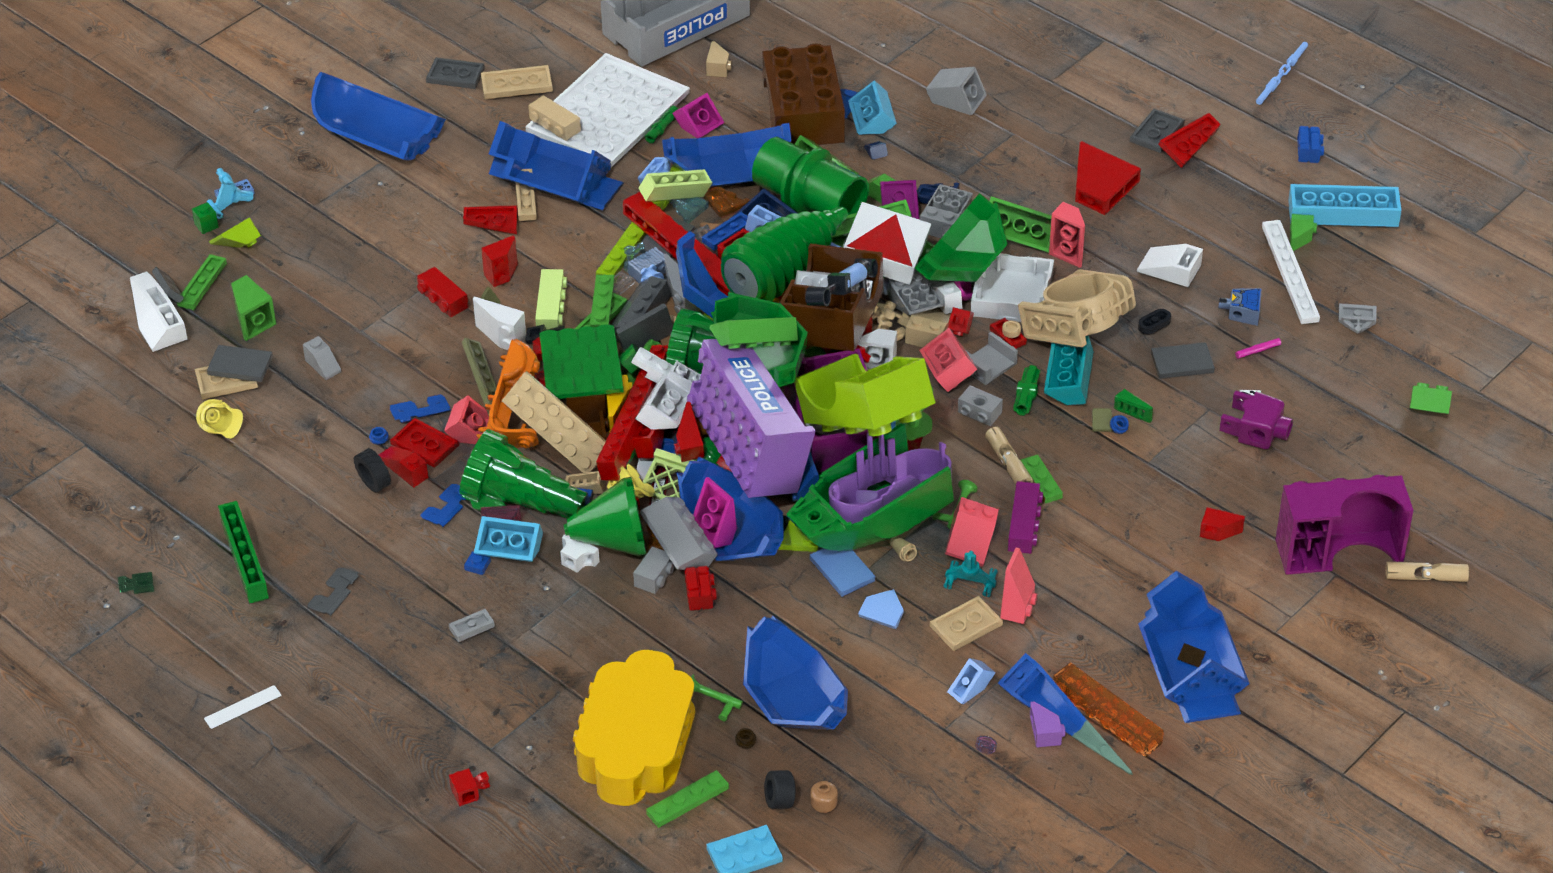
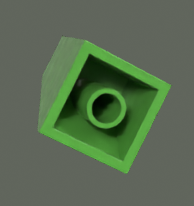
[231,275,276,341]

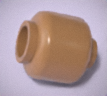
[810,781,838,813]

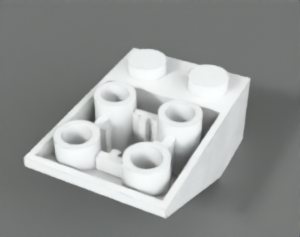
[1137,244,1203,287]

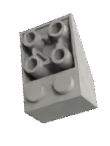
[920,184,973,238]
[888,272,944,315]

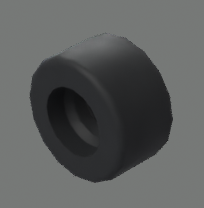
[764,770,796,809]

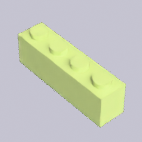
[639,169,712,201]
[535,269,567,329]

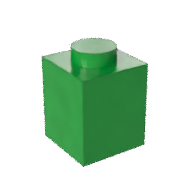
[192,202,219,234]

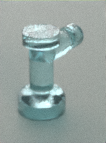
[623,242,645,273]

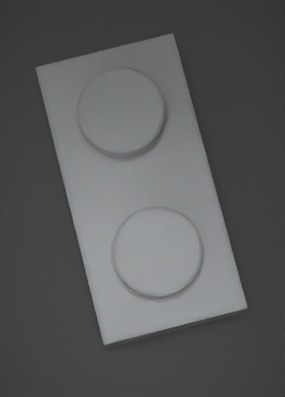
[449,609,495,642]

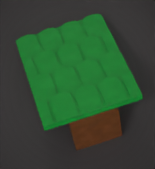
[539,324,624,423]

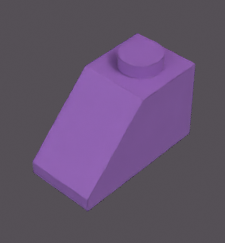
[1030,702,1065,747]

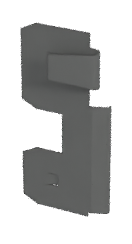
[307,568,358,616]

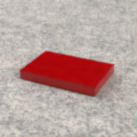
[390,418,459,468]

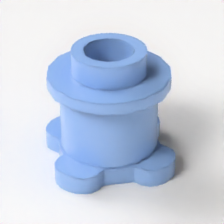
[641,264,664,282]

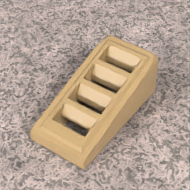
[565,471,607,494]

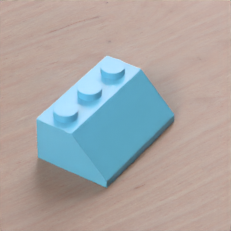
[848,81,897,135]
[474,516,543,562]

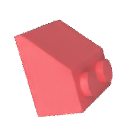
[444,395,489,445]

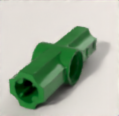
[1013,365,1041,416]

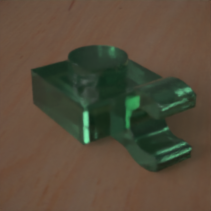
[118,572,154,594]

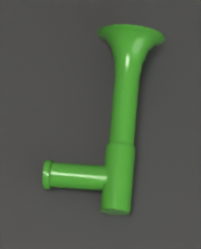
[932,480,978,529]
[691,674,743,721]

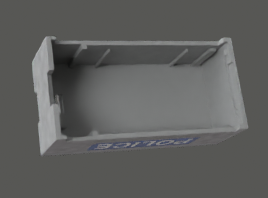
[601,0,750,67]

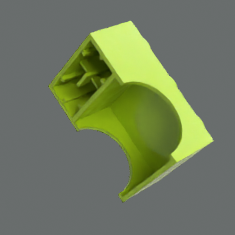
[794,354,935,436]

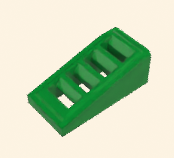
[1114,389,1153,423]

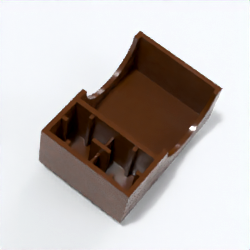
[762,43,845,145]
[780,244,884,353]

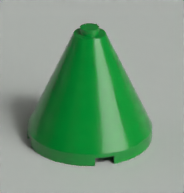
[563,477,647,556]

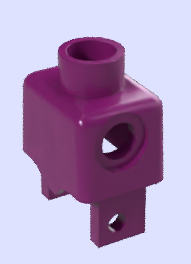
[1219,390,1293,449]

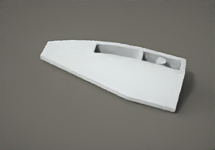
[130,272,187,352]

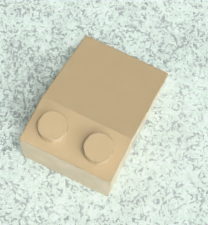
[905,308,951,347]

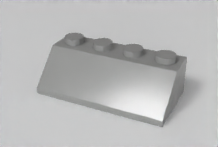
[640,497,718,570]

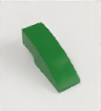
[619,344,639,374]

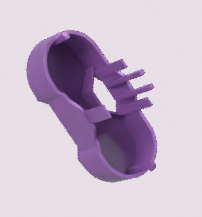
[829,433,952,524]

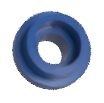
[1110,415,1129,434]
[369,427,389,444]

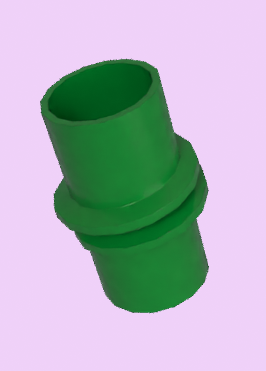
[752,136,869,215]

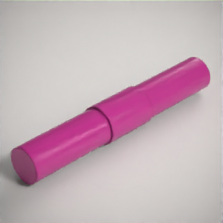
[1235,338,1281,359]

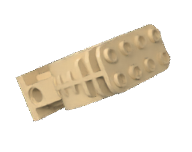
[1018,269,1136,347]

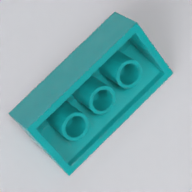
[1044,336,1094,405]

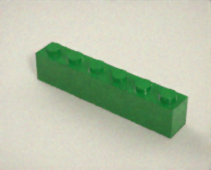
[218,501,269,604]

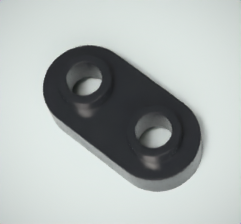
[1138,309,1171,334]

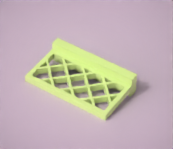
[643,448,695,500]

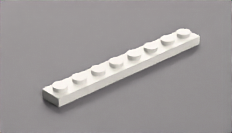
[1262,220,1320,324]

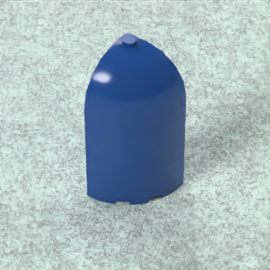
[311,72,446,160]

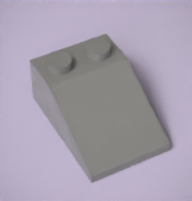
[663,253,701,314]

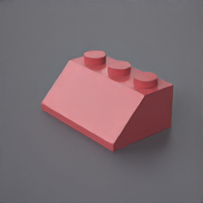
[1049,202,1085,268]

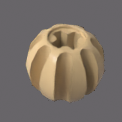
[871,310,893,331]

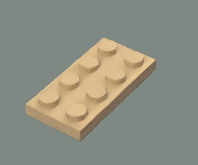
[481,65,553,99]

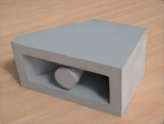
[303,336,341,380]

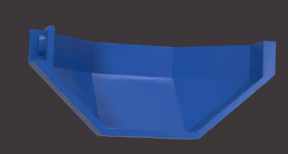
[662,123,791,187]
[676,231,780,318]
[677,457,784,561]
[743,616,848,730]

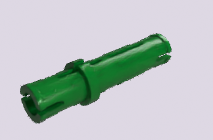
[645,106,678,143]

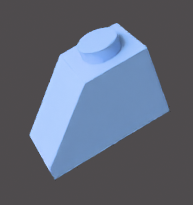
[947,658,996,704]

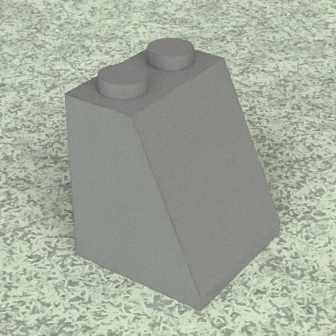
[926,67,987,115]

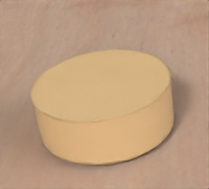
[1002,320,1021,338]

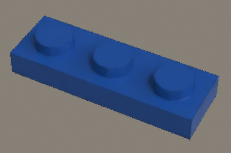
[702,212,748,251]

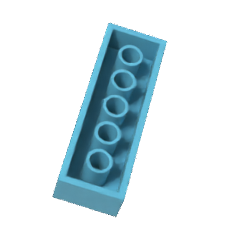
[1288,184,1401,227]

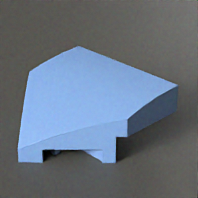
[858,589,904,629]

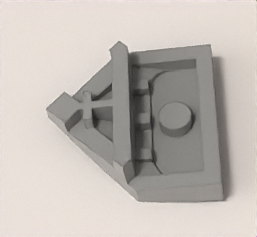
[1338,303,1377,334]

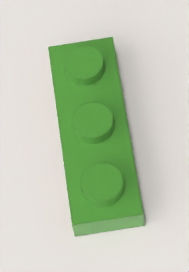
[1020,454,1063,504]

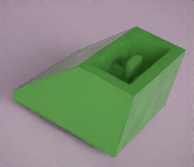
[1410,383,1452,414]

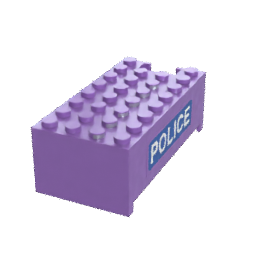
[687,339,815,498]

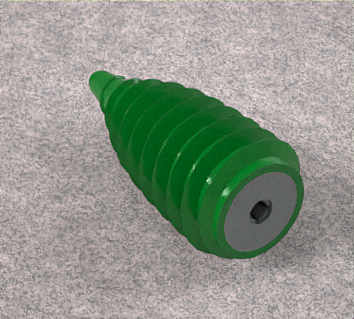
[721,207,848,302]

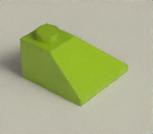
[209,217,261,248]

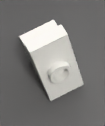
[560,535,600,573]

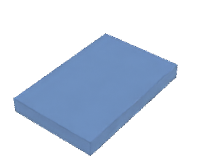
[810,548,875,597]

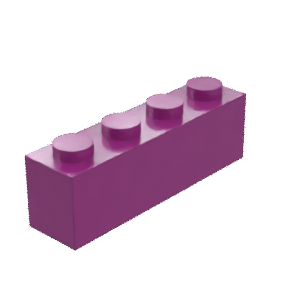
[1008,481,1043,554]

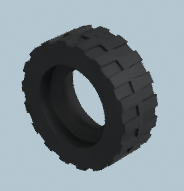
[353,448,391,493]

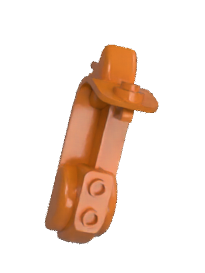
[476,339,540,448]

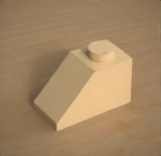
[706,41,732,77]

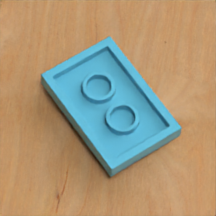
[706,825,783,873]

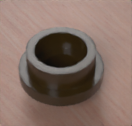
[735,728,756,748]

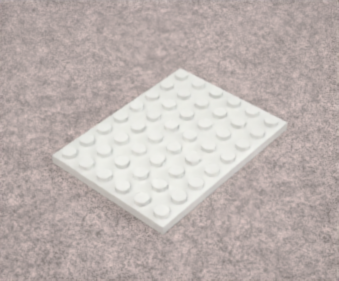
[526,53,690,168]

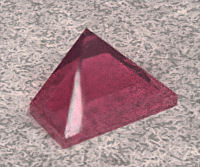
[481,505,521,521]

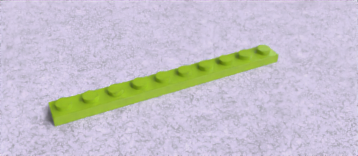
[596,164,682,278]

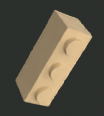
[528,95,581,141]

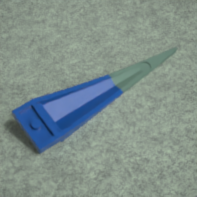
[998,653,1133,775]

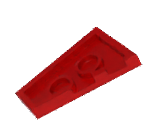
[463,205,518,235]

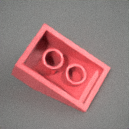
[919,328,978,392]
[945,497,999,567]
[1000,547,1038,624]

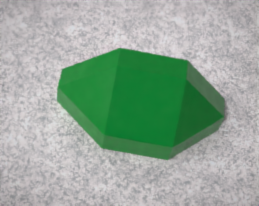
[915,193,1007,282]
[711,292,808,387]

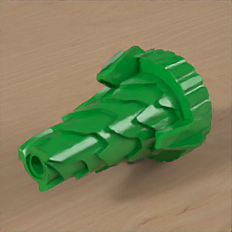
[666,308,716,374]
[459,429,588,518]

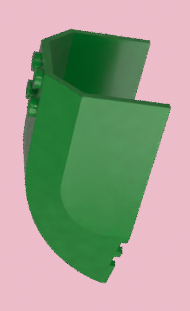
[786,423,954,551]

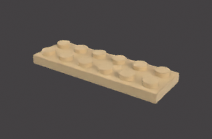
[502,371,606,473]

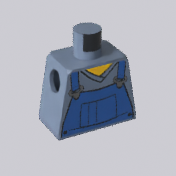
[1218,288,1262,326]

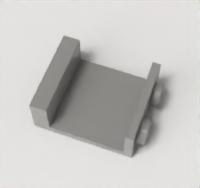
[965,332,1018,385]

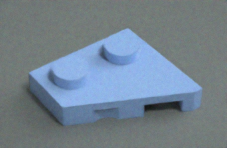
[638,157,671,184]

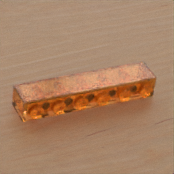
[1053,662,1164,757]

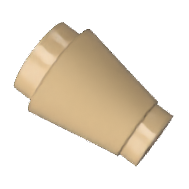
[890,536,917,562]

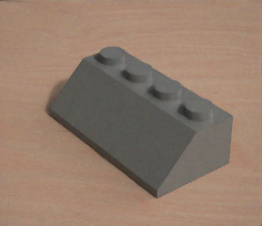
[611,276,671,341]

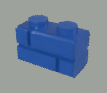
[1297,126,1324,163]

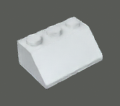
[636,374,690,429]

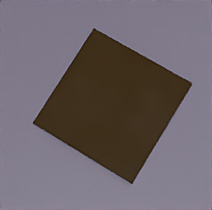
[1178,643,1206,667]

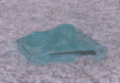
[670,197,709,224]

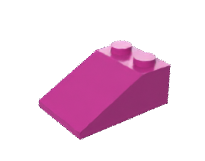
[693,477,737,548]

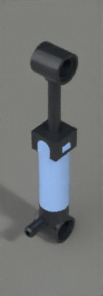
[805,258,878,306]

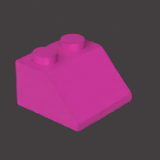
[673,93,725,138]

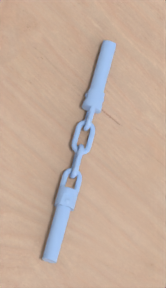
[1256,42,1308,105]

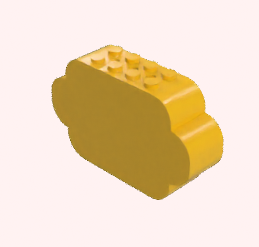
[573,650,695,806]

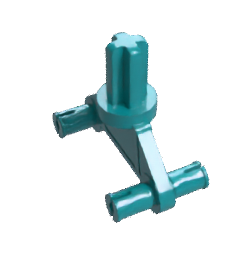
[943,551,998,597]

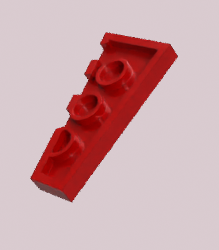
[1158,113,1221,168]

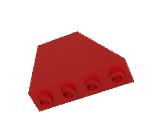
[1075,141,1141,215]

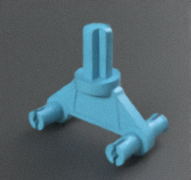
[207,168,254,219]

